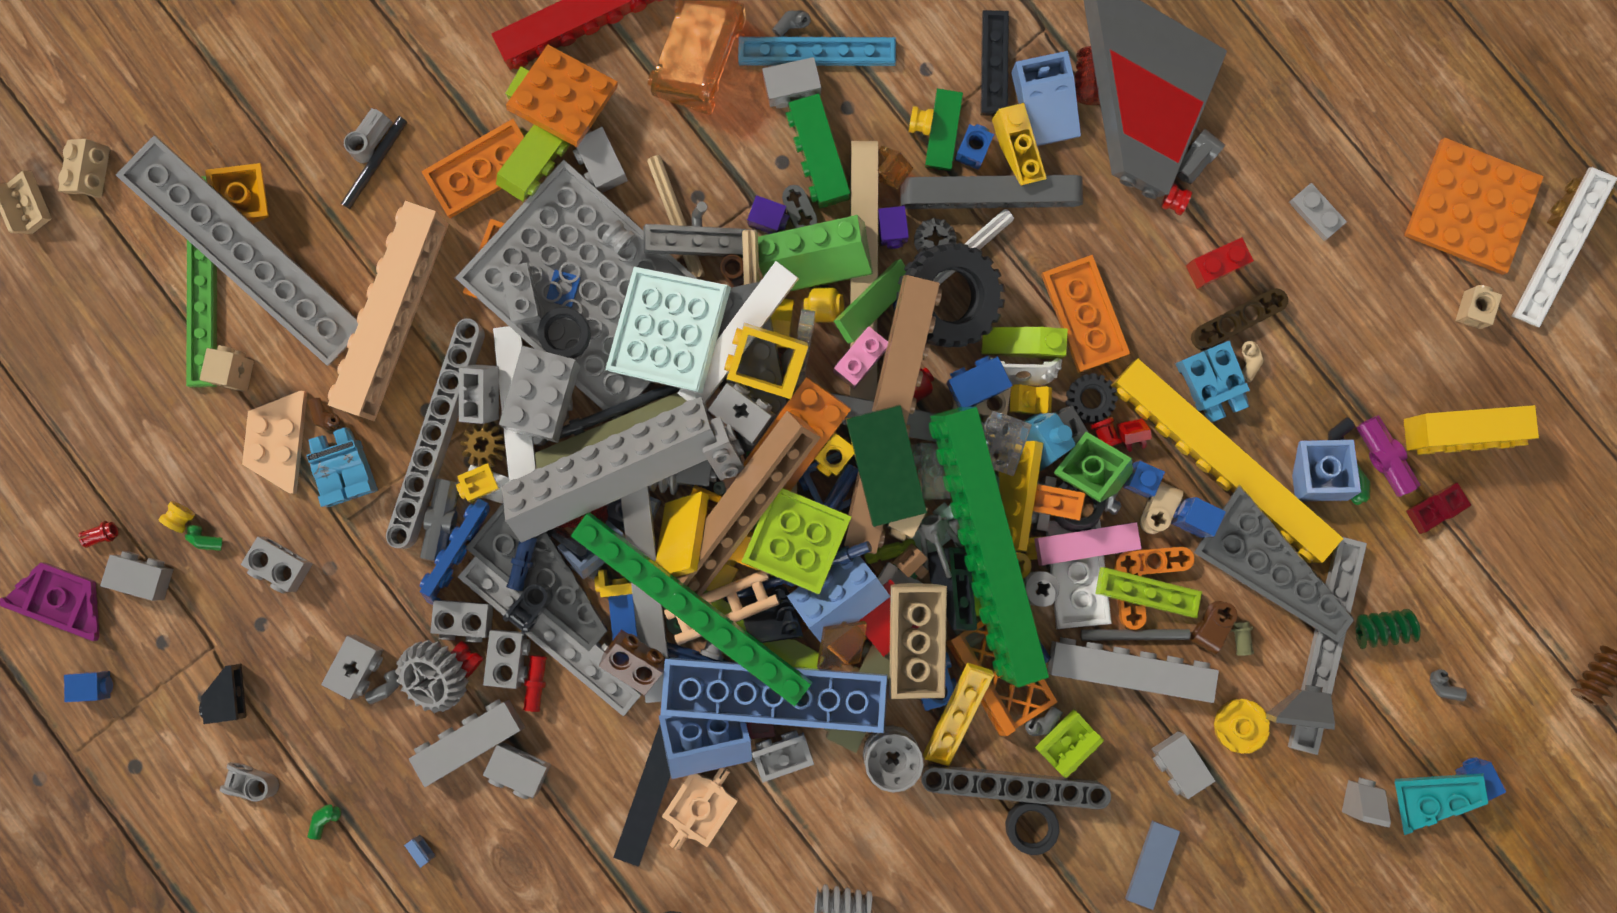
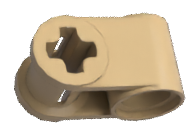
[1140,481,1183,534]

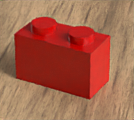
[1186,237,1254,289]

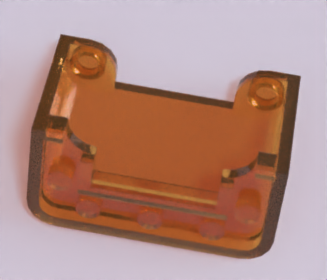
[647,0,746,116]

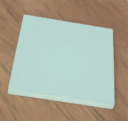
[605,267,731,393]

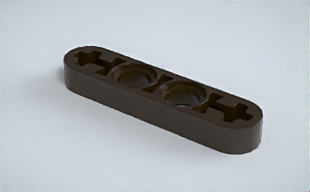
[1191,288,1288,350]

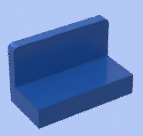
[608,594,638,640]

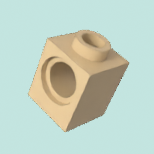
[1455,285,1502,329]

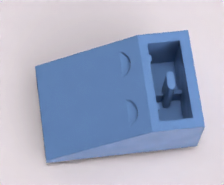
[1011,51,1081,146]

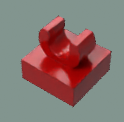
[1117,418,1152,452]

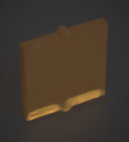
[817,621,867,670]

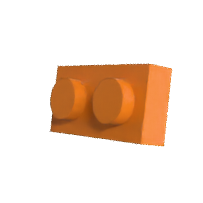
[1033,484,1086,521]

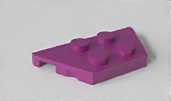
[0,562,100,641]

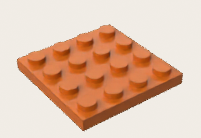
[1404,138,1544,275]

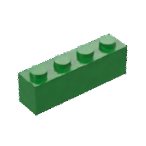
[785,93,850,209]

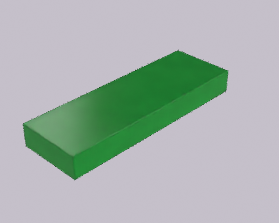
[925,88,963,171]

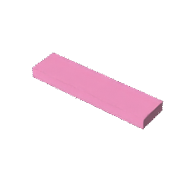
[1034,522,1141,566]

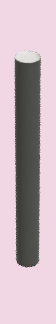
[1080,629,1190,641]

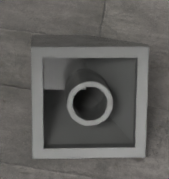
[1266,685,1335,730]

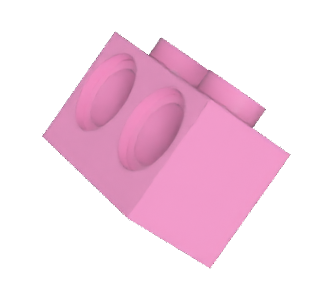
[833,326,888,389]

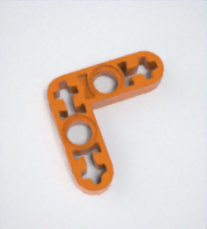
[1114,547,1194,630]

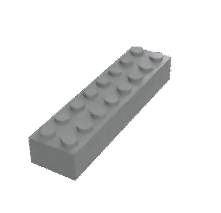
[502,397,717,543]

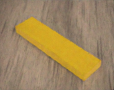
[923,662,994,766]

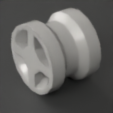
[602,220,636,255]

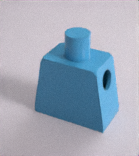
[1013,413,1076,471]

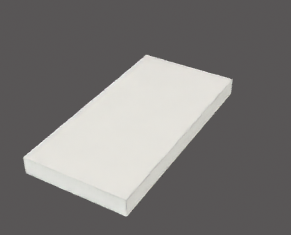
[1046,517,1112,629]

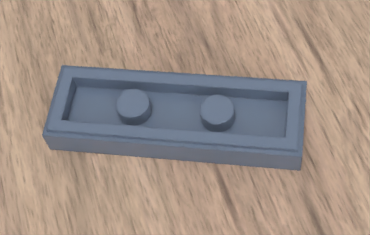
[1125,820,1180,910]

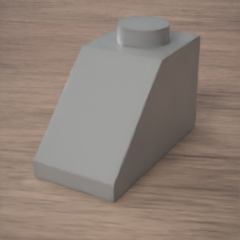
[1342,777,1391,828]

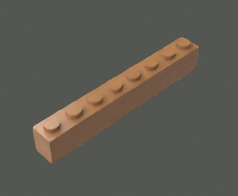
[675,411,821,596]

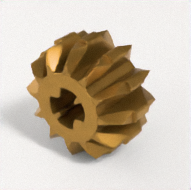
[460,423,506,467]

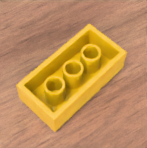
[1403,405,1539,455]

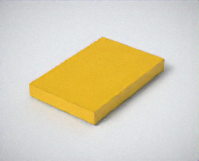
[655,492,709,577]

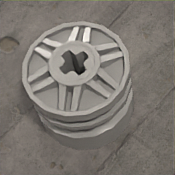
[863,725,924,793]

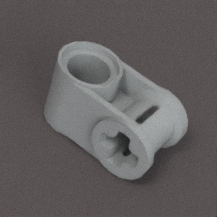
[219,762,279,802]

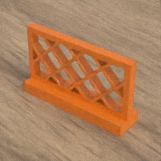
[946,621,1057,736]

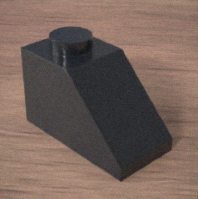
[199,664,247,724]

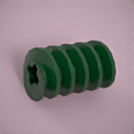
[1355,609,1421,649]

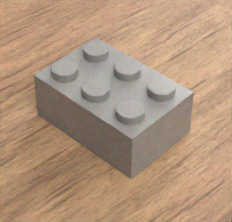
[499,346,580,443]

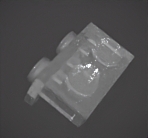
[911,443,950,499]

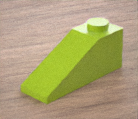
[981,327,1068,359]

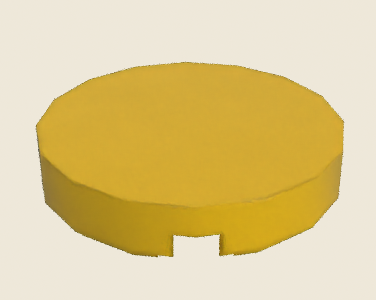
[1214,699,1270,754]

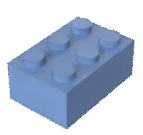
[787,556,890,646]

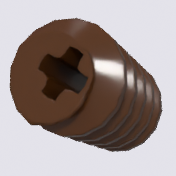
[1571,645,1617,707]

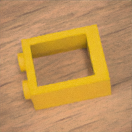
[724,322,808,399]

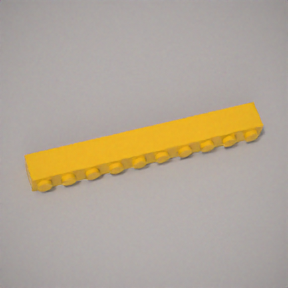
[1111,359,1344,563]

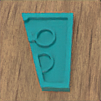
[1395,773,1489,835]

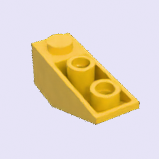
[992,103,1047,186]

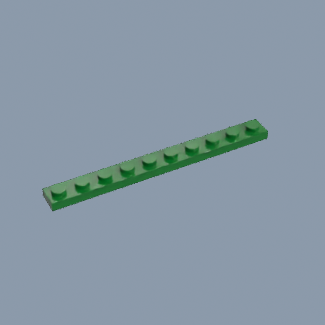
[571,512,813,707]

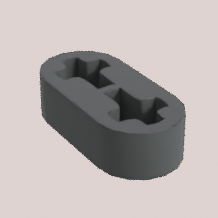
[782,185,817,228]

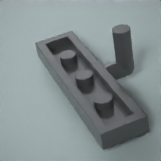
[643,202,748,258]

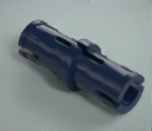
[506,537,538,591]

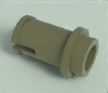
[1231,621,1254,656]

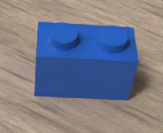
[946,356,1012,408]
[1171,497,1226,538]

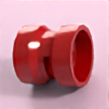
[450,641,484,679]

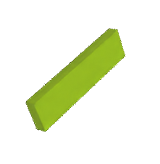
[1095,567,1202,618]

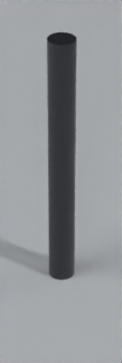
[341,116,408,209]

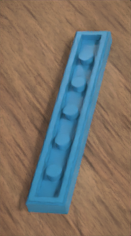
[738,37,896,66]

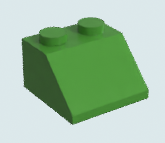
[1054,432,1133,502]

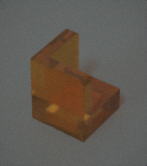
[877,145,914,189]

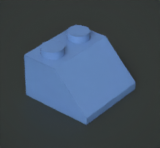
[1292,440,1361,501]

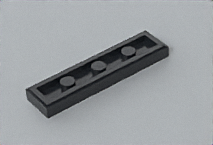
[980,10,1009,116]

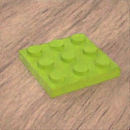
[742,488,852,595]

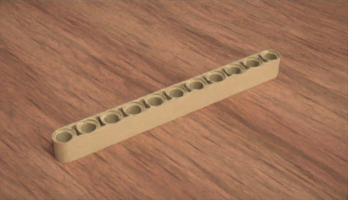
[850,141,878,401]

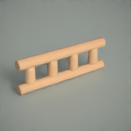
[664,571,780,645]

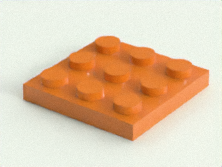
[506,45,618,147]

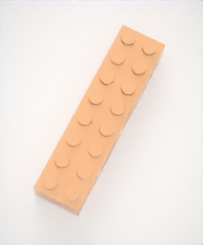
[328,201,449,421]

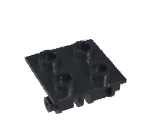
[739,585,803,643]

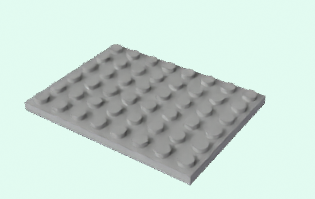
[455,160,697,419]

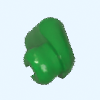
[185,525,223,551]

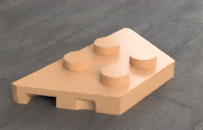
[242,391,308,494]

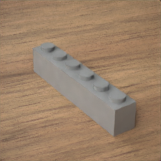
[1047,637,1219,703]

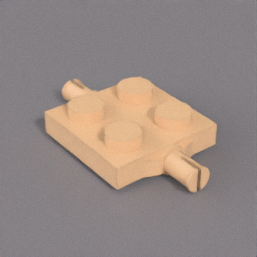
[662,767,738,851]

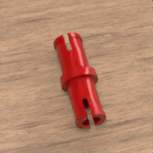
[523,655,547,712]

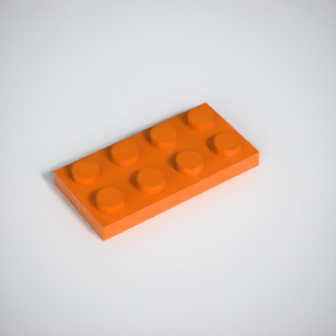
[421,119,524,219]
[1041,254,1130,373]
[743,376,851,491]

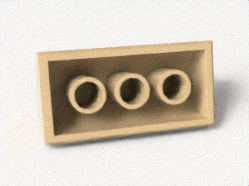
[889,583,947,699]

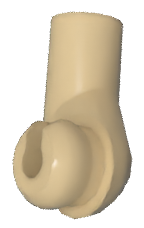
[1242,341,1263,382]

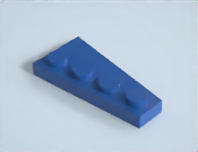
[419,498,490,605]

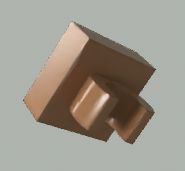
[893,543,929,579]

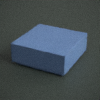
[404,835,435,868]

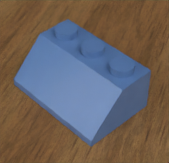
[659,715,752,779]

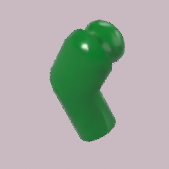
[1351,464,1371,505]
[307,804,341,840]

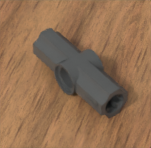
[420,478,459,561]

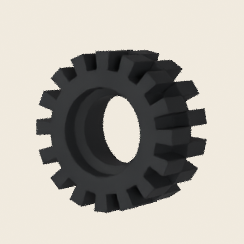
[1066,373,1118,423]

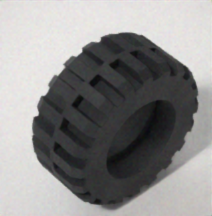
[896,243,1005,347]

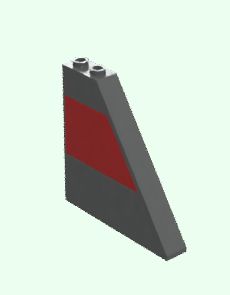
[1084,0,1227,199]

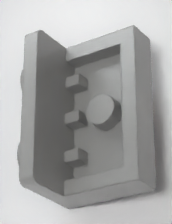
[702,416,745,480]
[752,730,814,783]

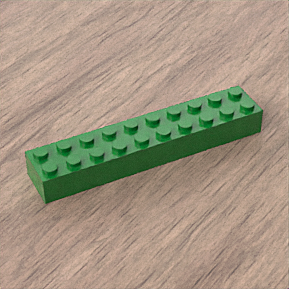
[929,407,1049,688]

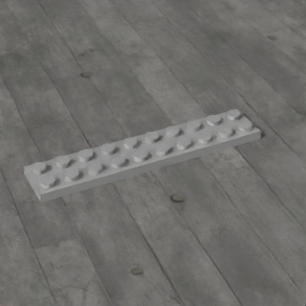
[116,135,358,366]

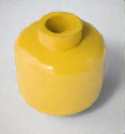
[804,288,844,323]

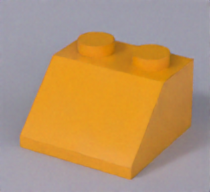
[205,163,269,224]

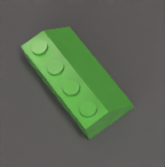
[758,215,873,292]

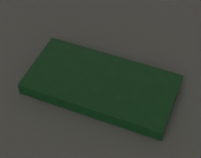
[845,405,927,527]

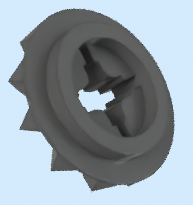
[914,218,957,253]

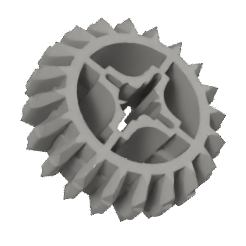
[395,640,469,713]

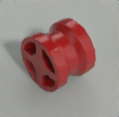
[1161,184,1192,216]

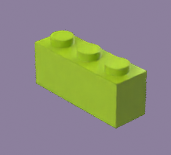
[496,125,570,202]

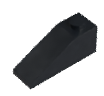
[928,547,977,631]

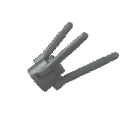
[918,514,964,578]

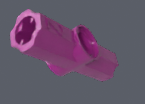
[1356,415,1420,497]

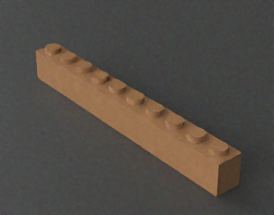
[841,275,942,554]

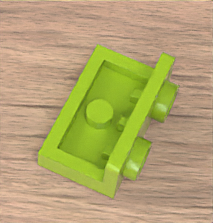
[1035,709,1104,778]

